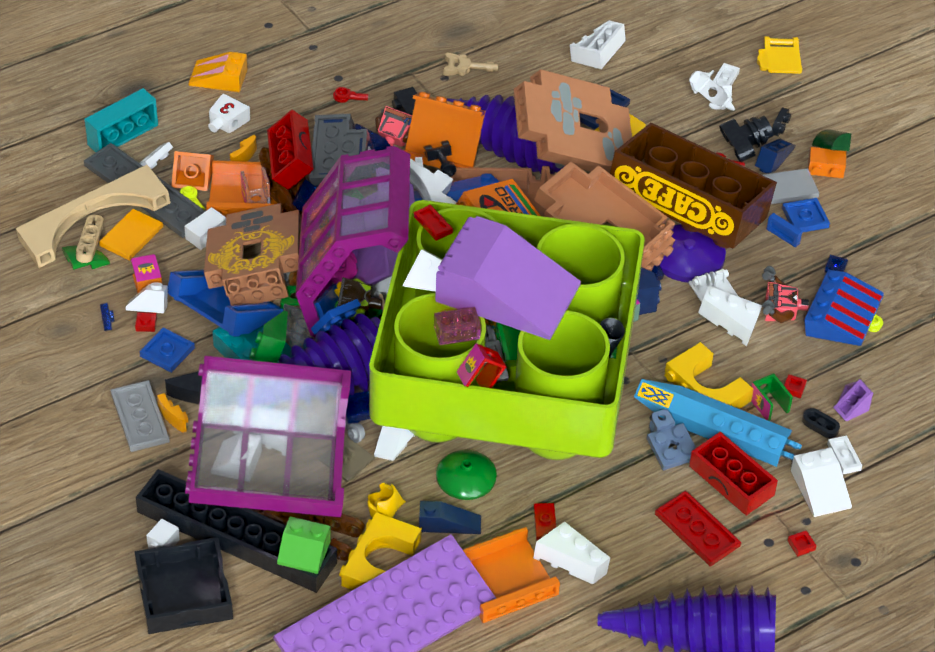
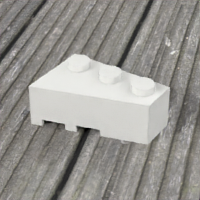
[570,20,626,69]
[403,249,443,291]
[533,522,610,584]

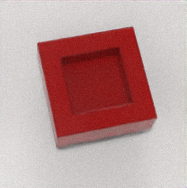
[135,312,157,332]
[784,374,807,398]
[788,530,817,557]

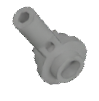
[345,417,365,443]

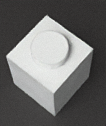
[146,519,180,549]

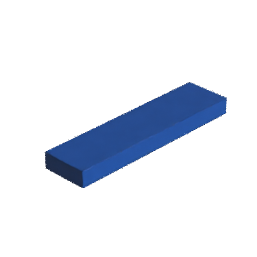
[314,283,339,319]

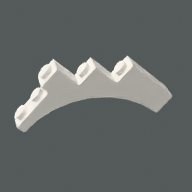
[410,159,457,204]

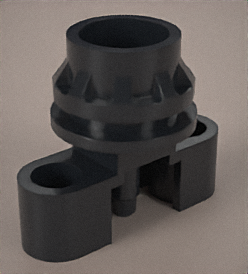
[719,116,774,162]

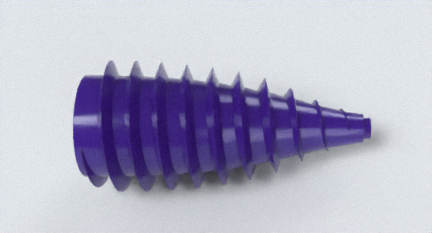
[447,95,566,174]
[235,313,381,408]
[598,585,776,652]

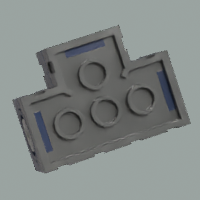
[309,114,374,195]

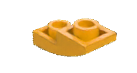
[230,135,257,162]
[157,393,189,433]

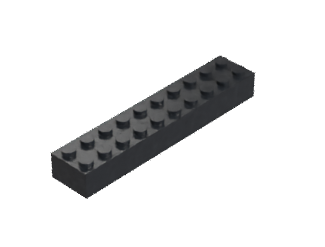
[136,469,337,593]

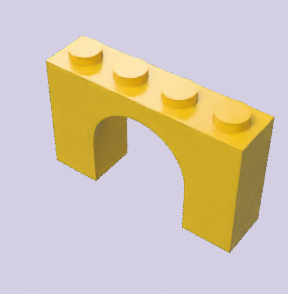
[664,342,754,409]
[339,512,422,590]

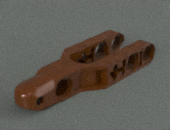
[259,147,309,228]
[248,508,365,561]

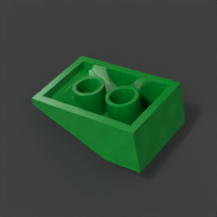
[248,310,288,363]

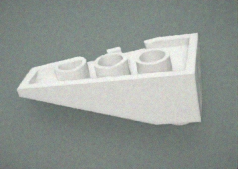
[374,426,415,461]

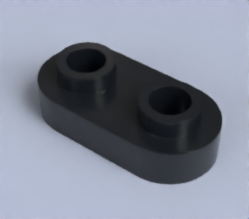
[772,107,791,137]
[802,408,840,438]

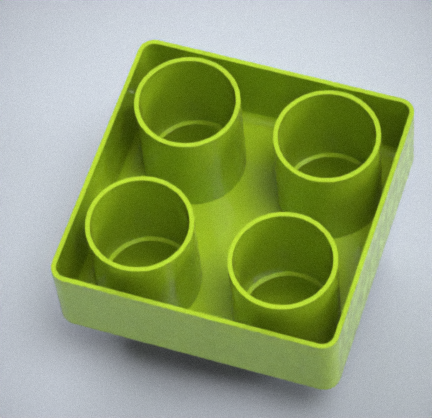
[369,200,645,460]

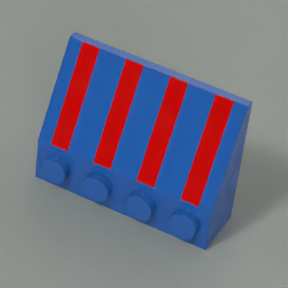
[804,269,884,346]

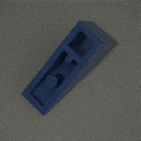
[755,138,796,174]
[419,501,481,534]

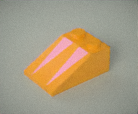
[189,52,248,92]

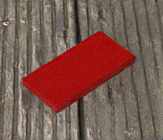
[655,490,741,567]

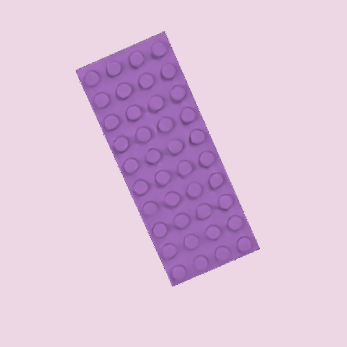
[273,534,496,652]

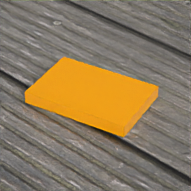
[99,209,163,261]

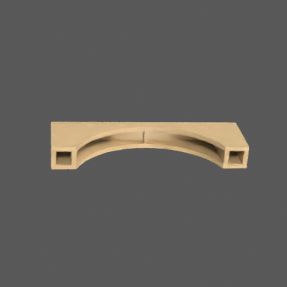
[16,165,171,268]

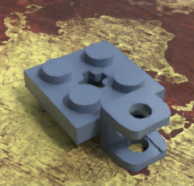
[646,409,696,470]

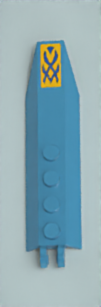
[634,379,802,467]

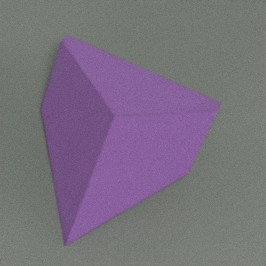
[833,379,873,421]

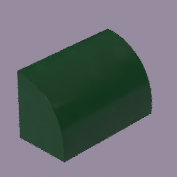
[812,129,852,151]

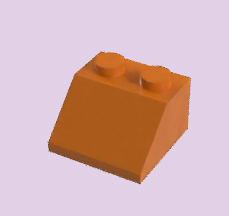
[171,151,214,191]

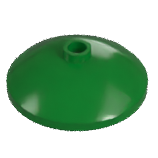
[436,450,497,500]

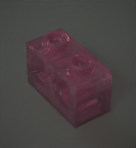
[434,307,481,345]

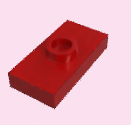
[414,204,453,241]
[533,503,556,541]

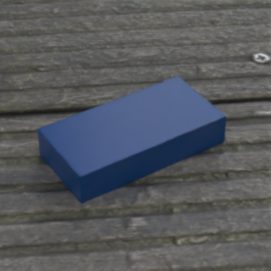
[767,213,802,248]

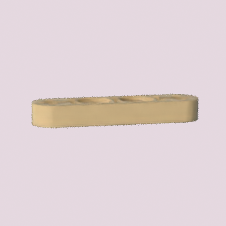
[76,214,104,263]

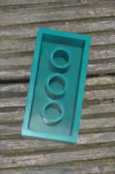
[84,88,158,152]

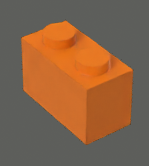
[808,147,846,178]

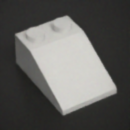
[791,447,852,517]

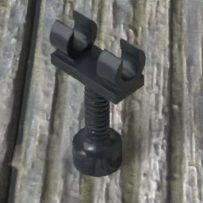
[423,140,456,177]

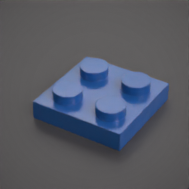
[782,198,830,233]
[311,299,361,335]
[140,327,195,373]

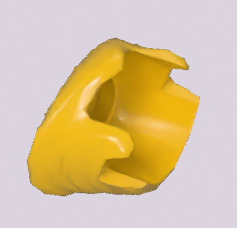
[367,483,406,519]

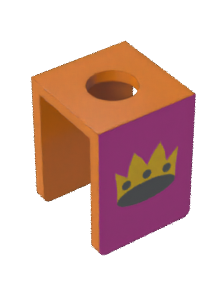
[131,254,162,294]

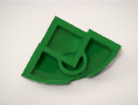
[62,245,110,270]

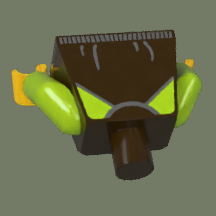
[334,277,382,328]

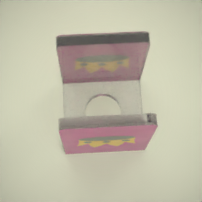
[240,167,271,204]

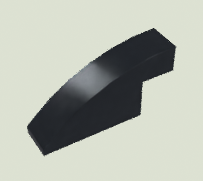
[165,371,248,406]

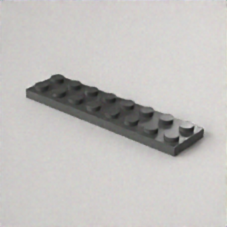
[84,143,206,238]

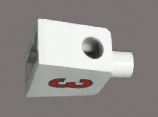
[208,94,250,133]

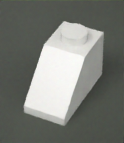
[126,282,168,313]

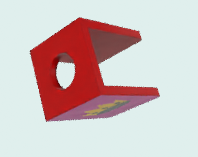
[457,343,506,388]

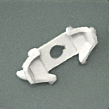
[689,70,735,111]

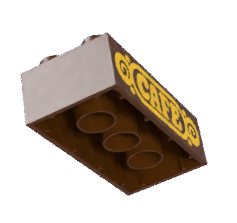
[610,123,777,249]

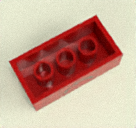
[267,109,314,190]
[689,432,778,516]

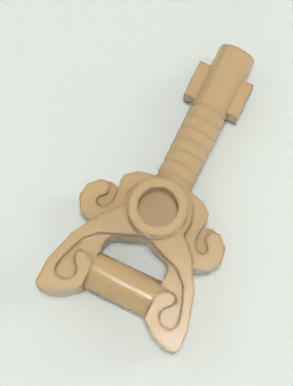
[443,52,498,76]

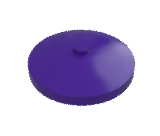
[656,224,726,283]

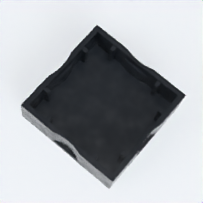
[134,537,233,634]

